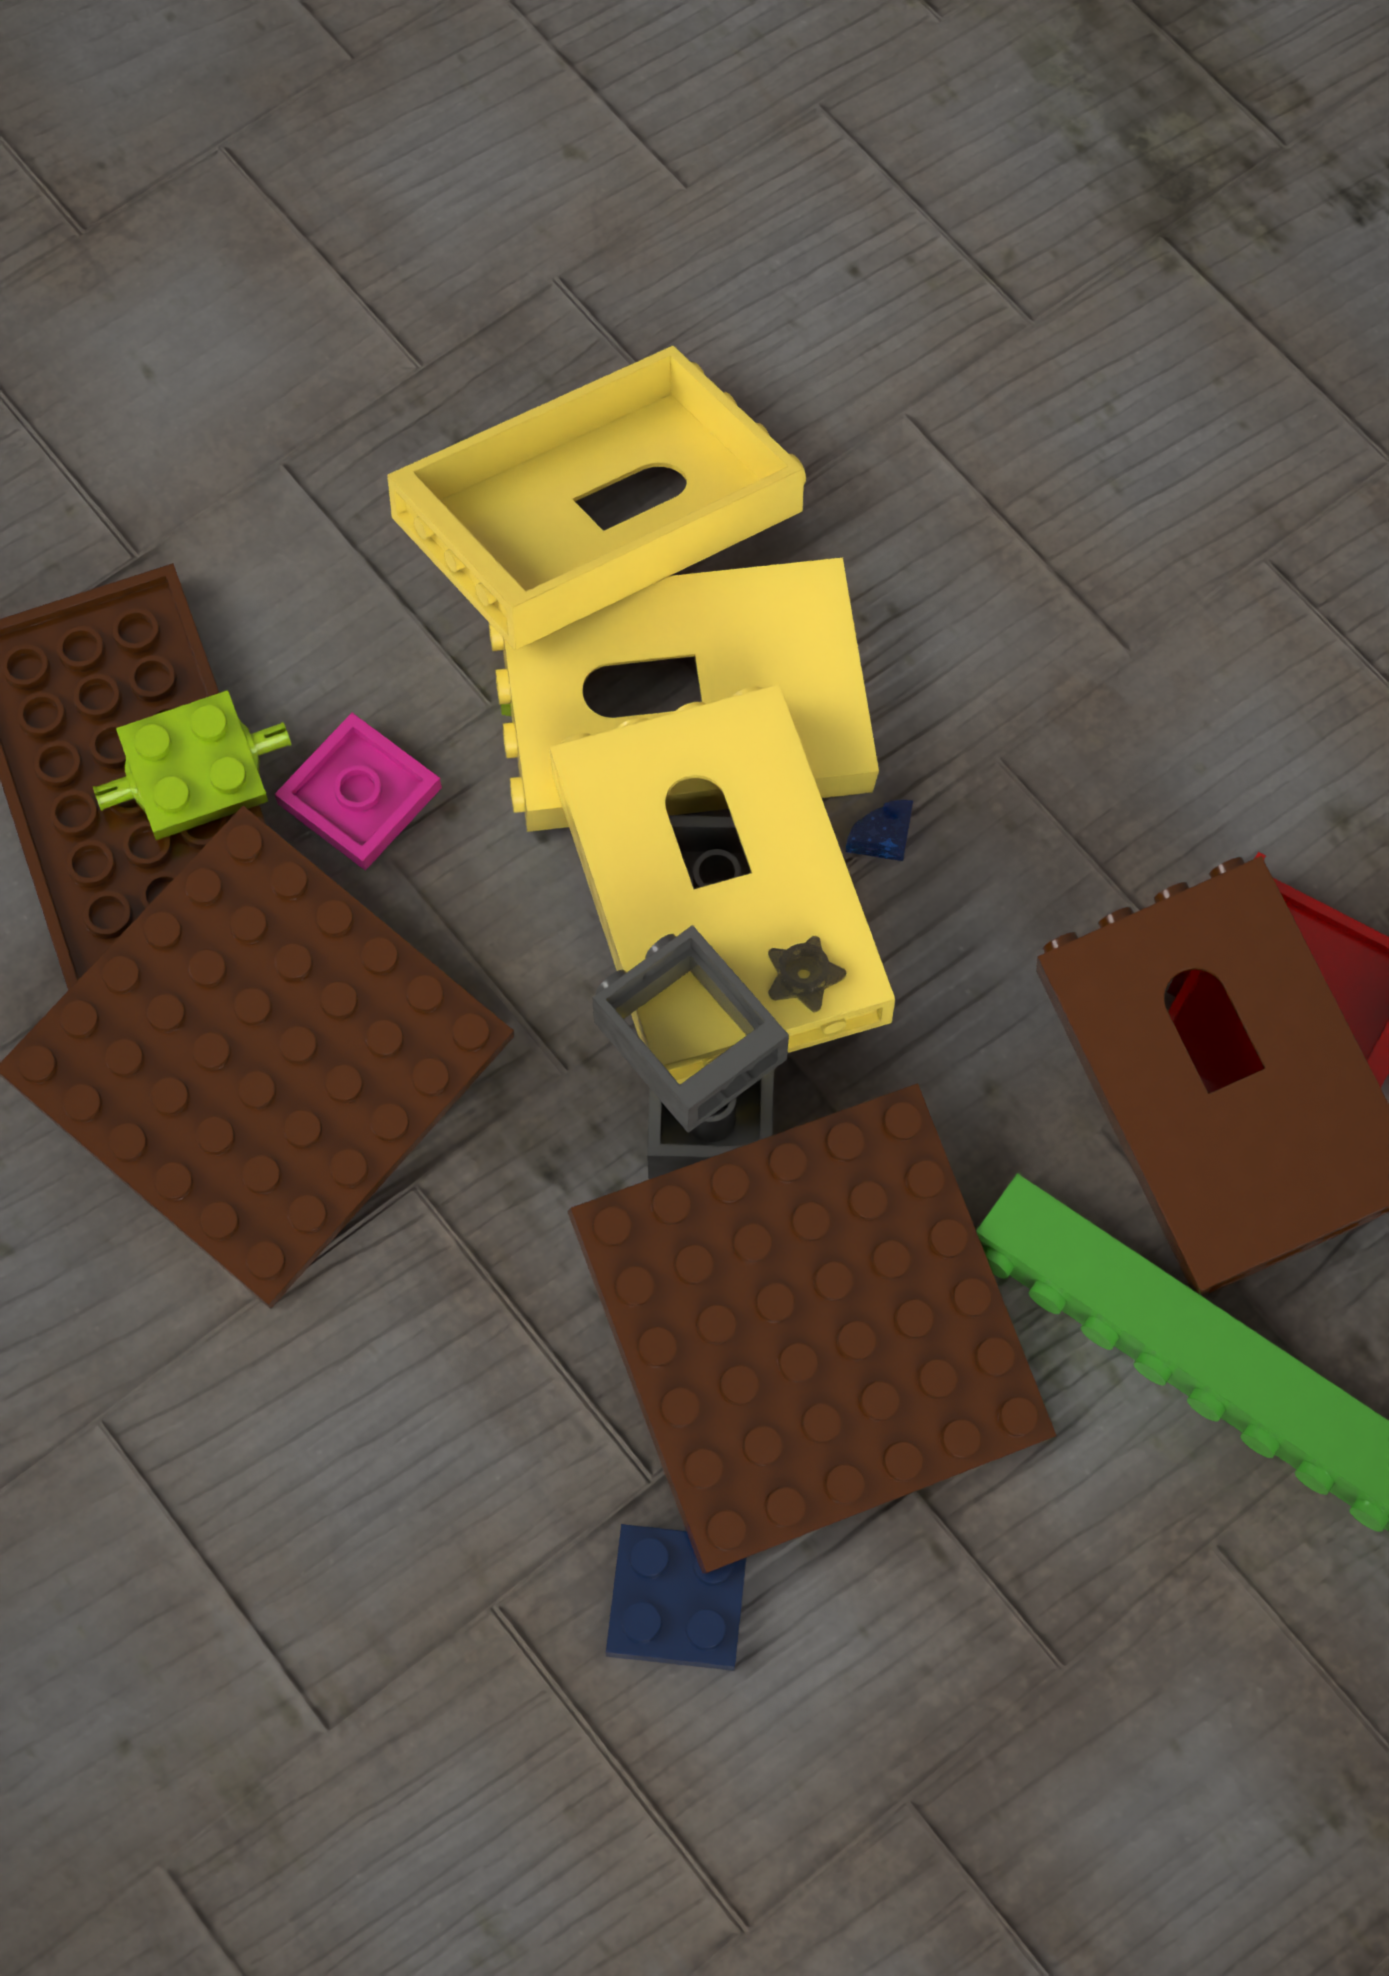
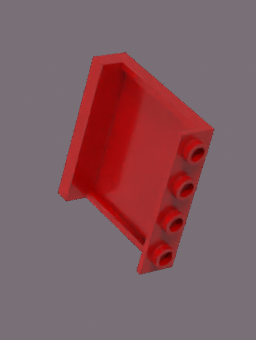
[1167,852,1389,1094]

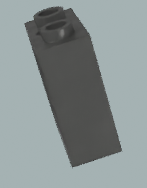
[592,925,789,1133]

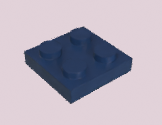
[606,1524,747,1671]

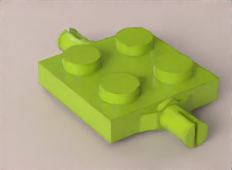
[93,690,292,840]

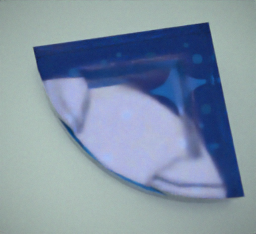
[845,800,913,861]

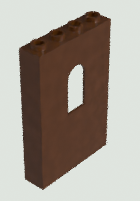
[1036,856,1389,1297]

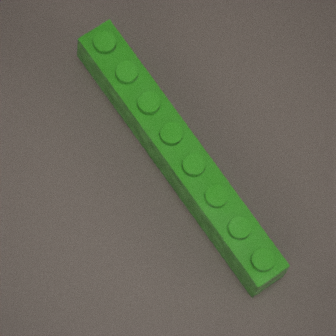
[976,1173,1389,1532]

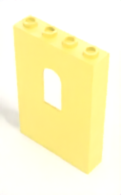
[387,346,806,650]
[489,557,879,832]
[550,684,895,1084]

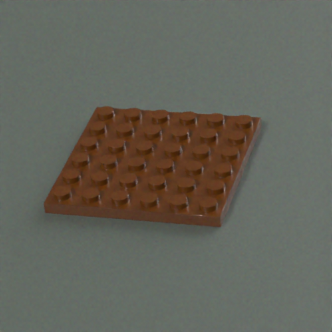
[0,806,514,1309]
[567,1083,1057,1574]

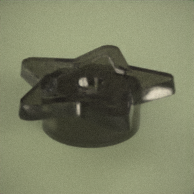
[768,936,847,1012]

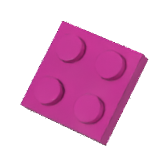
[275,712,442,871]

